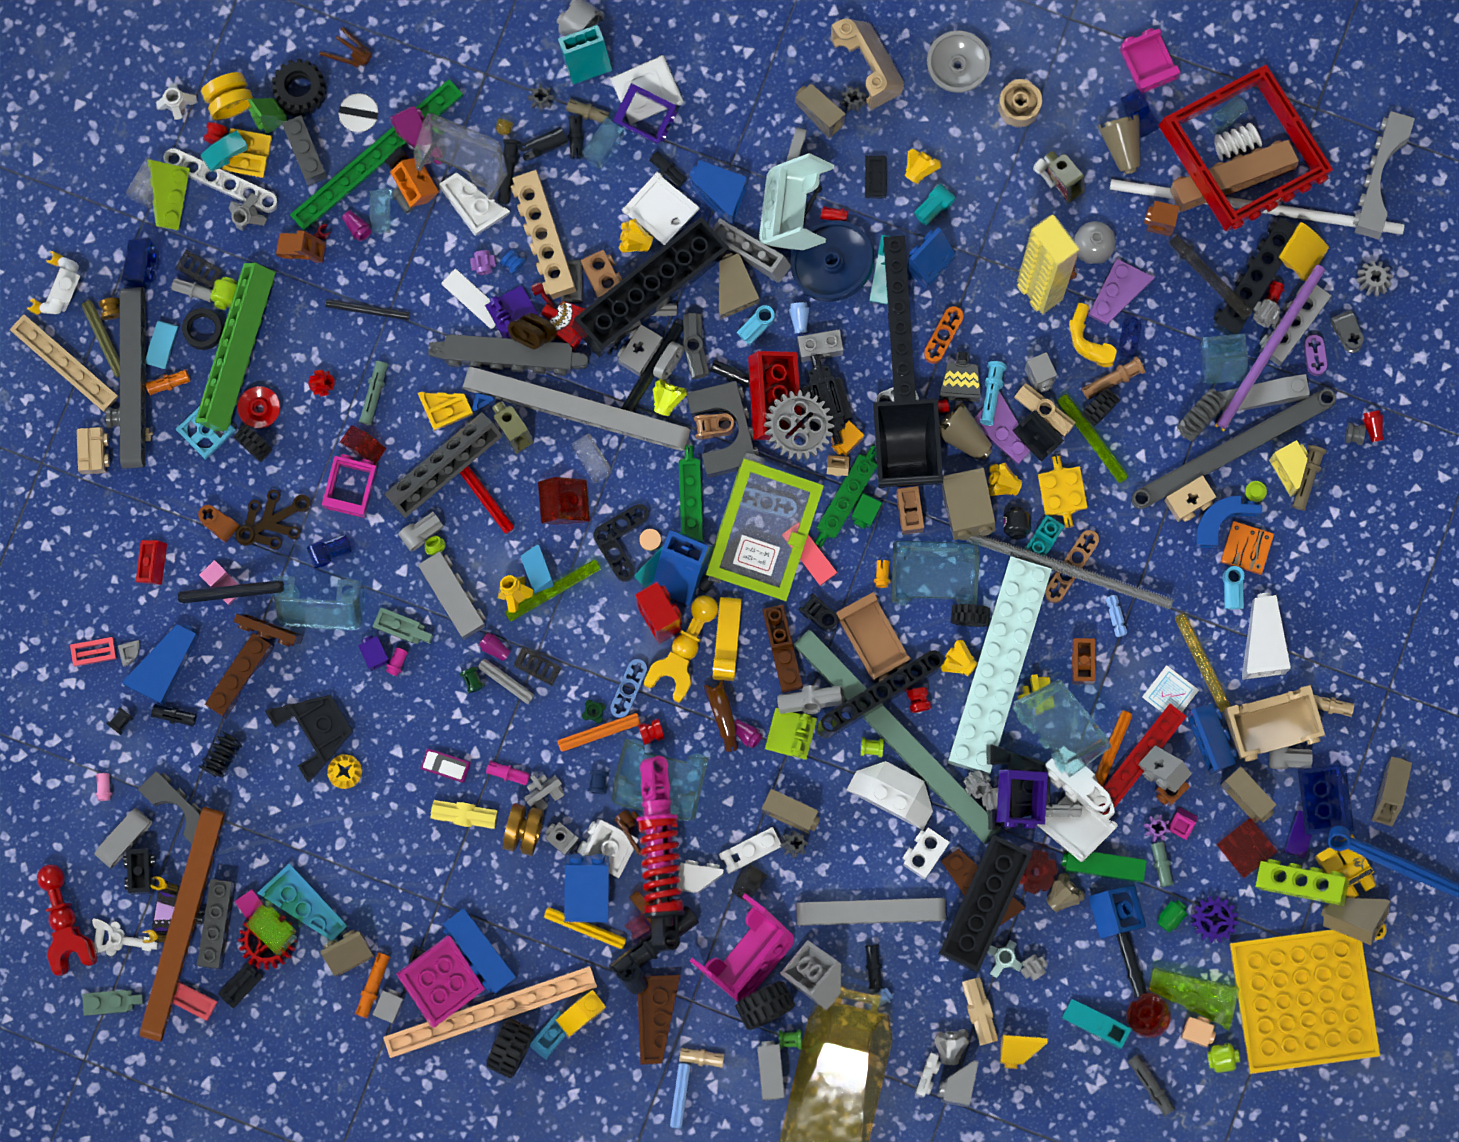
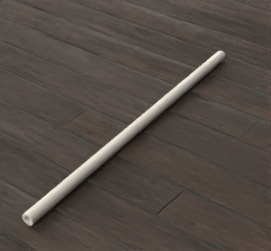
[1110,179,1404,234]

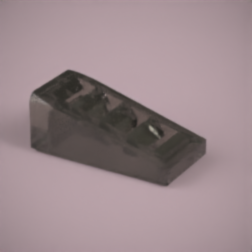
[175,249,223,288]
[513,647,562,686]

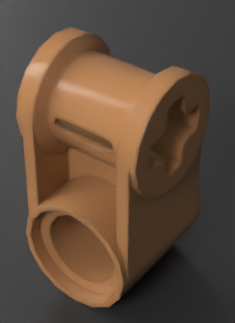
[693,413,735,439]

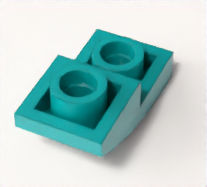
[201,130,248,172]
[1024,515,1065,557]

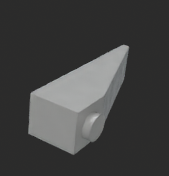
[712,218,791,283]
[1220,374,1310,412]

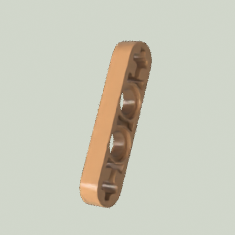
[1045,530,1099,603]

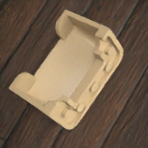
[831,19,904,110]
[1223,685,1325,762]

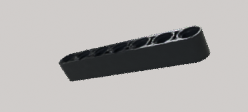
[817,650,944,738]

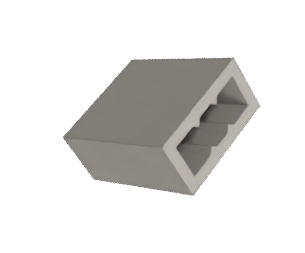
[757,1041,784,1101]

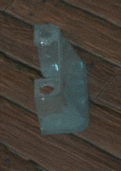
[273,576,364,630]
[1013,679,1111,778]

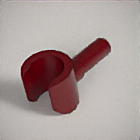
[313,224,330,240]
[531,283,555,307]

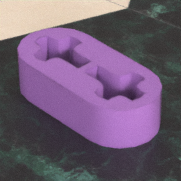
[1304,335,1327,376]

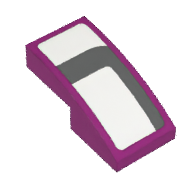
[420,749,471,783]

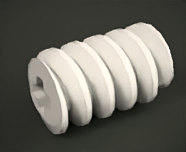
[1214,123,1262,161]

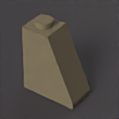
[795,84,845,139]
[719,253,760,320]
[1371,756,1412,826]
[1321,898,1390,945]

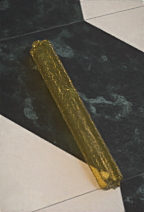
[1175,613,1231,712]

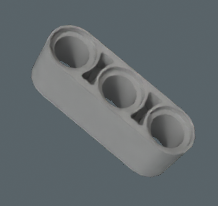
[94,808,153,869]

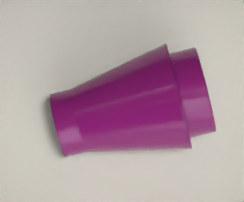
[342,210,372,241]
[478,632,511,661]
[734,719,763,749]

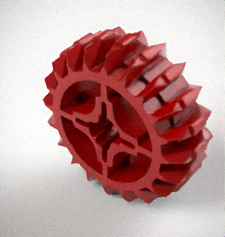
[238,911,297,970]

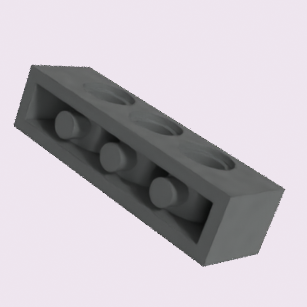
[197,879,235,970]

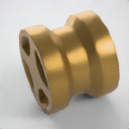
[98,297,120,320]

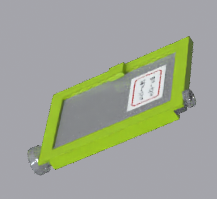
[705,452,824,601]

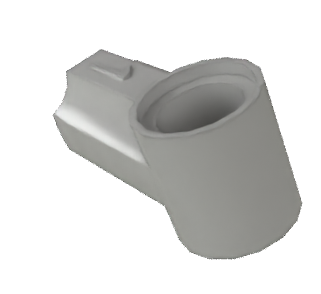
[398,512,444,552]
[1269,747,1313,769]

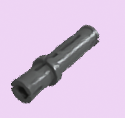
[1128,1054,1175,1117]

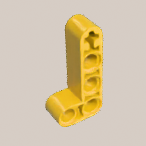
[713,597,742,681]

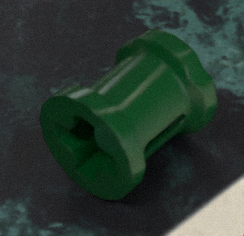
[459,666,485,694]

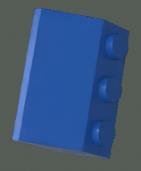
[1187,704,1238,775]

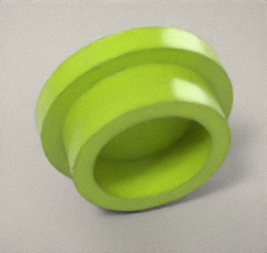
[1245,481,1267,502]
[425,536,446,555]

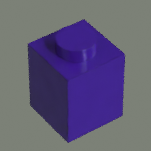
[358,636,390,671]

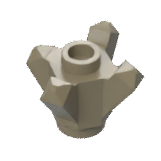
[1046,873,1085,912]

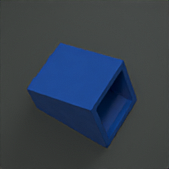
[690,160,747,226]
[564,854,610,922]

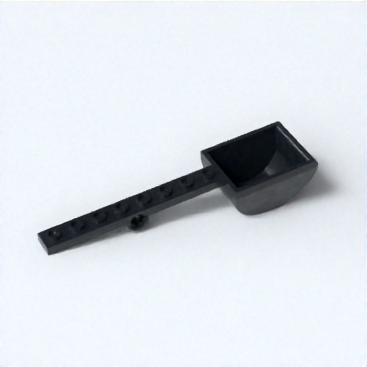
[873,236,943,489]

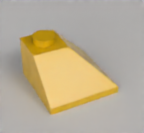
[999,1035,1048,1069]

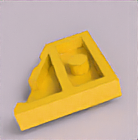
[418,392,473,431]

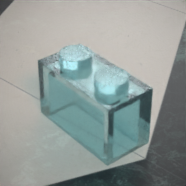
[582,118,624,169]

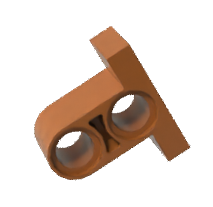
[276,231,326,263]

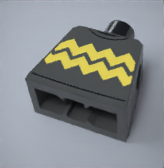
[939,352,981,402]

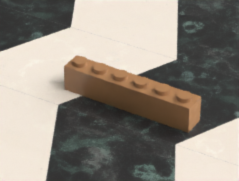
[1170,140,1299,212]

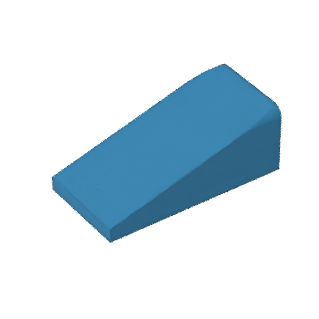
[530,1010,566,1060]

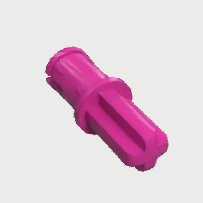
[486,760,530,785]

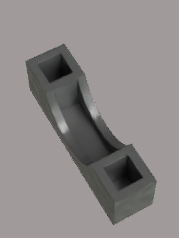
[138,771,202,844]

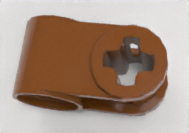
[198,505,239,543]

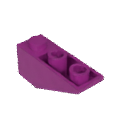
[389,106,442,165]

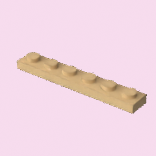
[10,314,119,413]

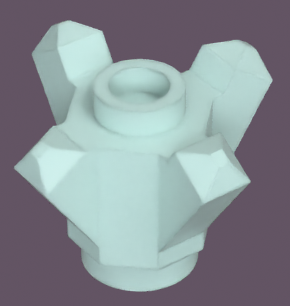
[987,940,1023,978]

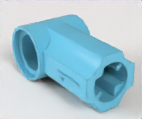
[737,305,775,346]
[1222,566,1245,609]

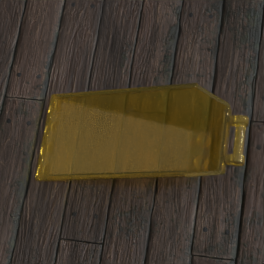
[779,986,893,1142]

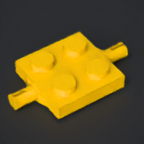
[1038,456,1088,528]

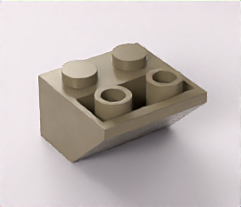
[320,930,375,977]

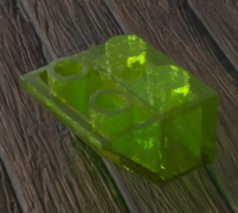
[246,904,297,956]

